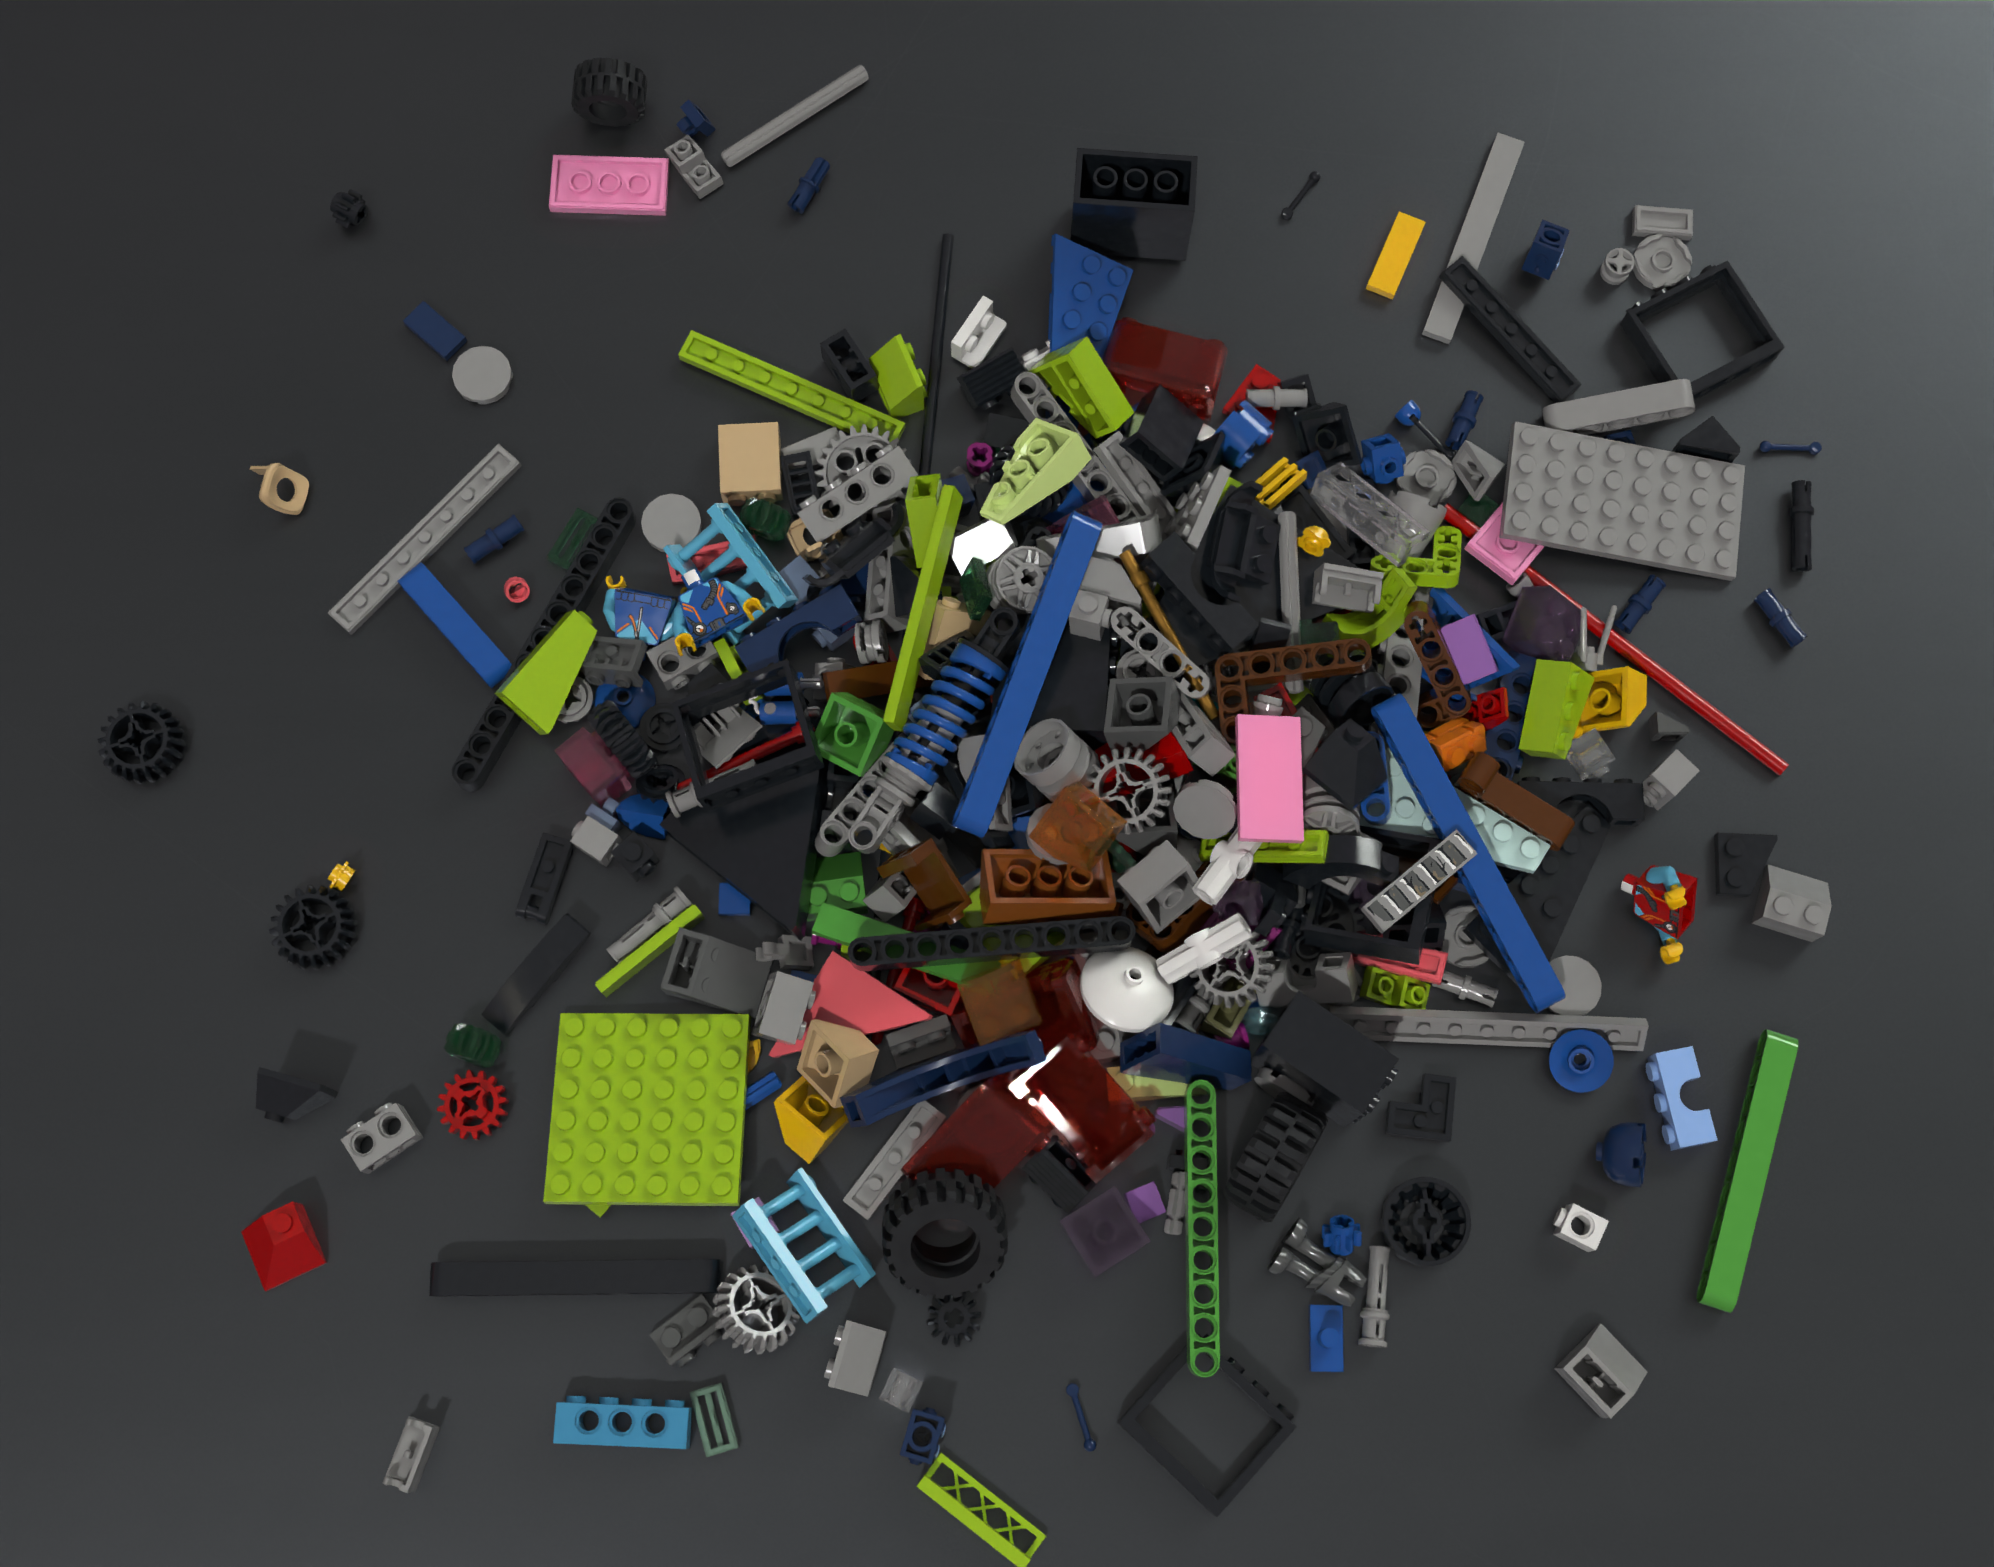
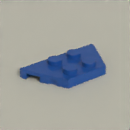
[1424,588,1520,689]

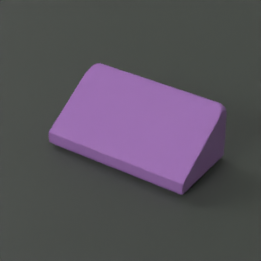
[1440,614,1499,685]

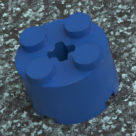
[1212,400,1274,469]

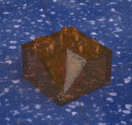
[1028,781,1127,872]
[957,958,1043,1046]

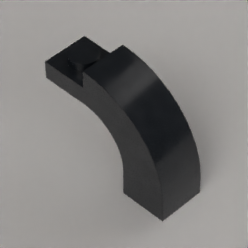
[1282,835,1399,889]

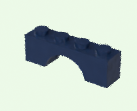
[734,584,864,672]

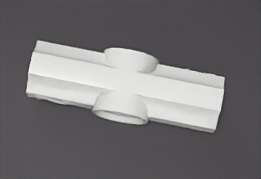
[1192,827,1263,906]
[1155,913,1253,984]

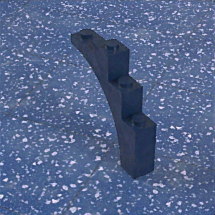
[840,1030,1047,1128]

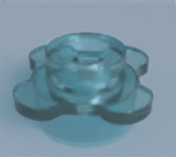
[1241,1007,1277,1035]

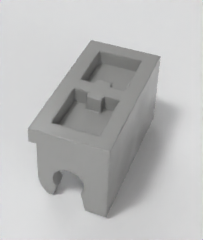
[1312,563,1384,613]
[382,1416,440,1493]

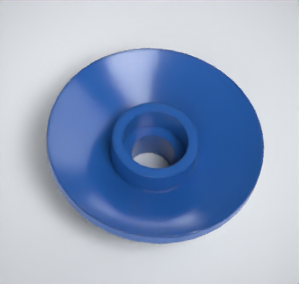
[594,674,656,729]
[1549,1029,1614,1093]

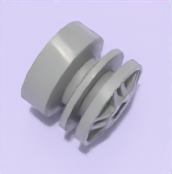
[983,546,1052,614]
[1014,718,1100,804]
[1302,775,1361,836]

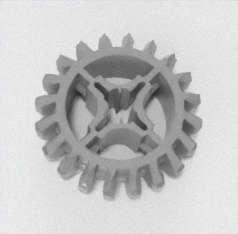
[1084,747,1172,834]
[1189,922,1275,1008]
[712,1264,800,1355]

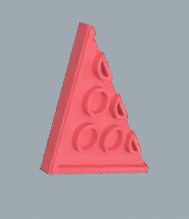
[769,951,933,1058]

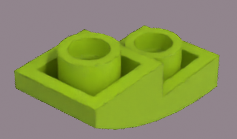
[1359,966,1431,1009]

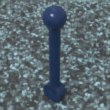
[1759,441,1822,455]
[1066,1383,1097,1452]

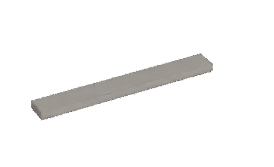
[1422,133,1525,344]
[328,443,522,635]

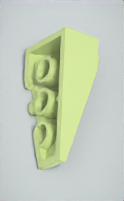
[979,418,1092,525]

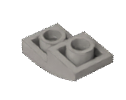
[664,135,724,199]

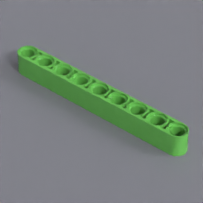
[1696,1029,1798,1313]
[1184,1080,1220,1377]

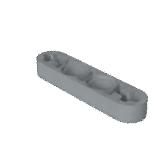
[1111,606,1211,699]

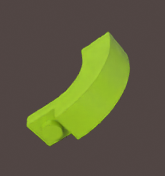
[1312,568,1418,657]

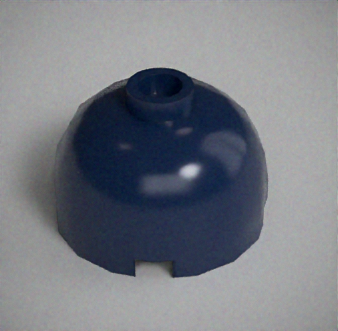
[1596,1122,1647,1188]

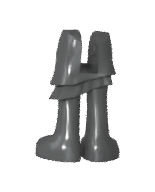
[1267,1218,1367,1307]

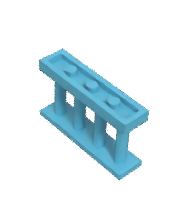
[663,503,798,646]
[732,1167,876,1324]

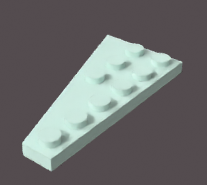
[1359,748,1551,874]

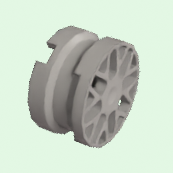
[855,619,889,665]

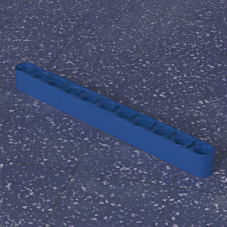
[952,510,1102,838]
[1371,693,1566,1013]

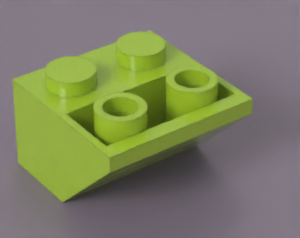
[869,334,927,419]

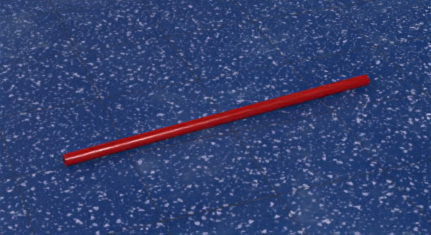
[1444,503,1789,776]

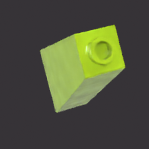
[494,610,597,735]

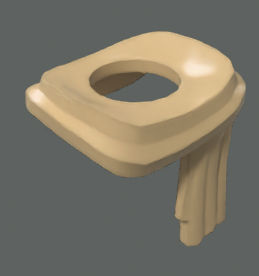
[250,463,309,515]
[786,509,844,562]

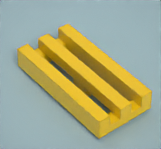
[1255,457,1307,510]

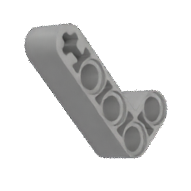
[1036,514,1162,559]

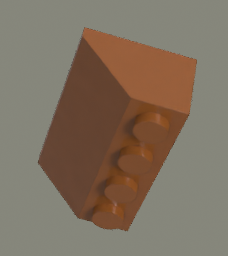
[979,849,1117,924]

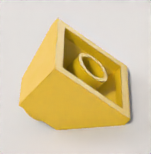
[1578,666,1647,733]
[774,1076,849,1164]

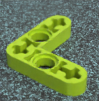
[1370,526,1462,588]

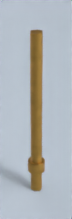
[1119,549,1219,721]

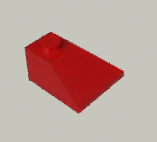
[241,1201,327,1292]

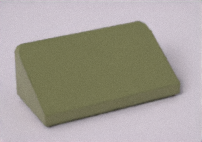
[1200,976,1257,1039]

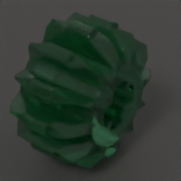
[739,497,792,542]
[444,1022,502,1068]

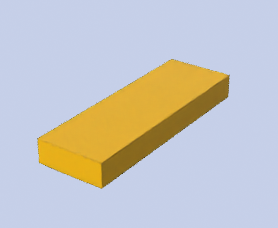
[1366,211,1426,300]

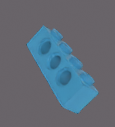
[553,1395,693,1449]

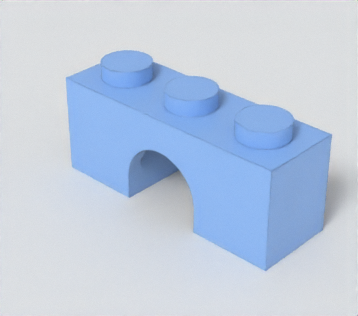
[1646,1046,1717,1151]

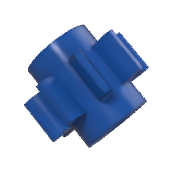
[1322,1215,1362,1256]

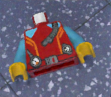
[1621,865,1698,965]

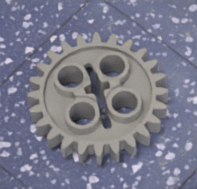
[815,424,912,522]

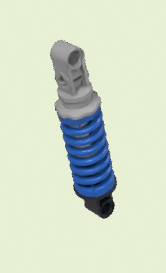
[848,607,1020,854]

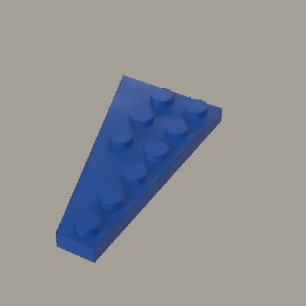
[1045,233,1134,429]

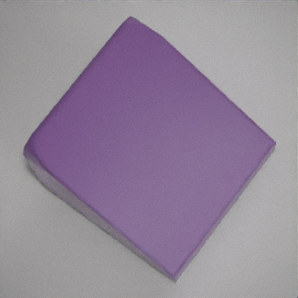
[1154,1106,1184,1132]
[1124,1181,1166,1225]

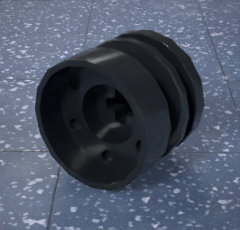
[1310,650,1394,728]

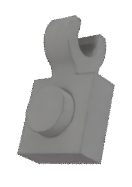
[755,935,814,970]

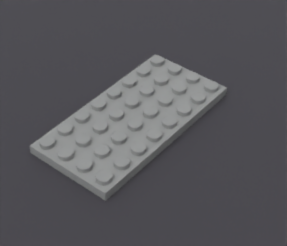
[1499,421,1745,581]

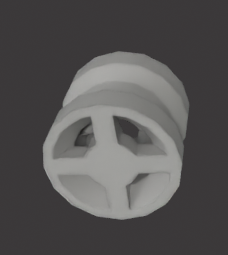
[1600,248,1635,285]

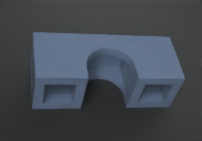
[779,555,855,653]

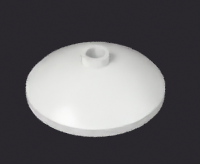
[1079,947,1174,1033]

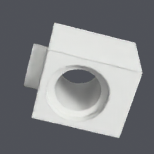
[1553,1203,1609,1252]

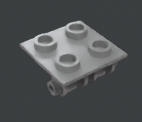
[694,704,763,769]

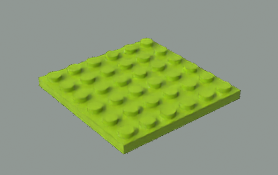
[543,1013,751,1206]

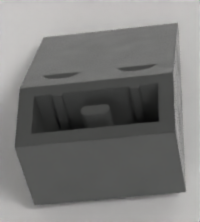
[660,927,773,1019]

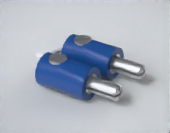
[749,672,823,725]

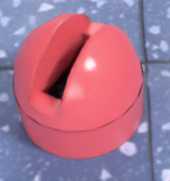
[504,576,530,603]

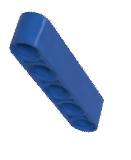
[397,562,512,689]

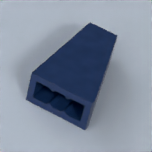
[1120,1023,1252,1090]

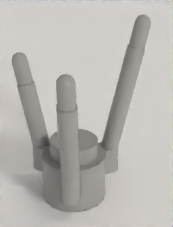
[1564,605,1617,672]

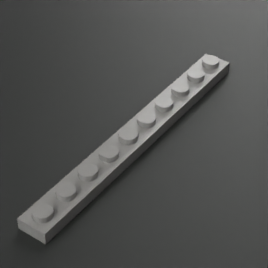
[1329,1006,1649,1051]

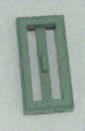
[689,1383,739,1457]

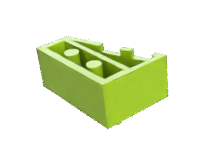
[1028,336,1135,438]
[1519,659,1595,760]

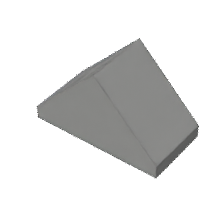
[1451,440,1505,501]

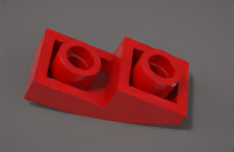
[1461,687,1509,731]

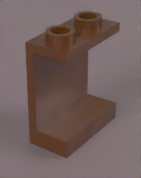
[876,838,973,932]

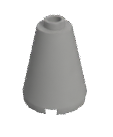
[1381,490,1447,558]

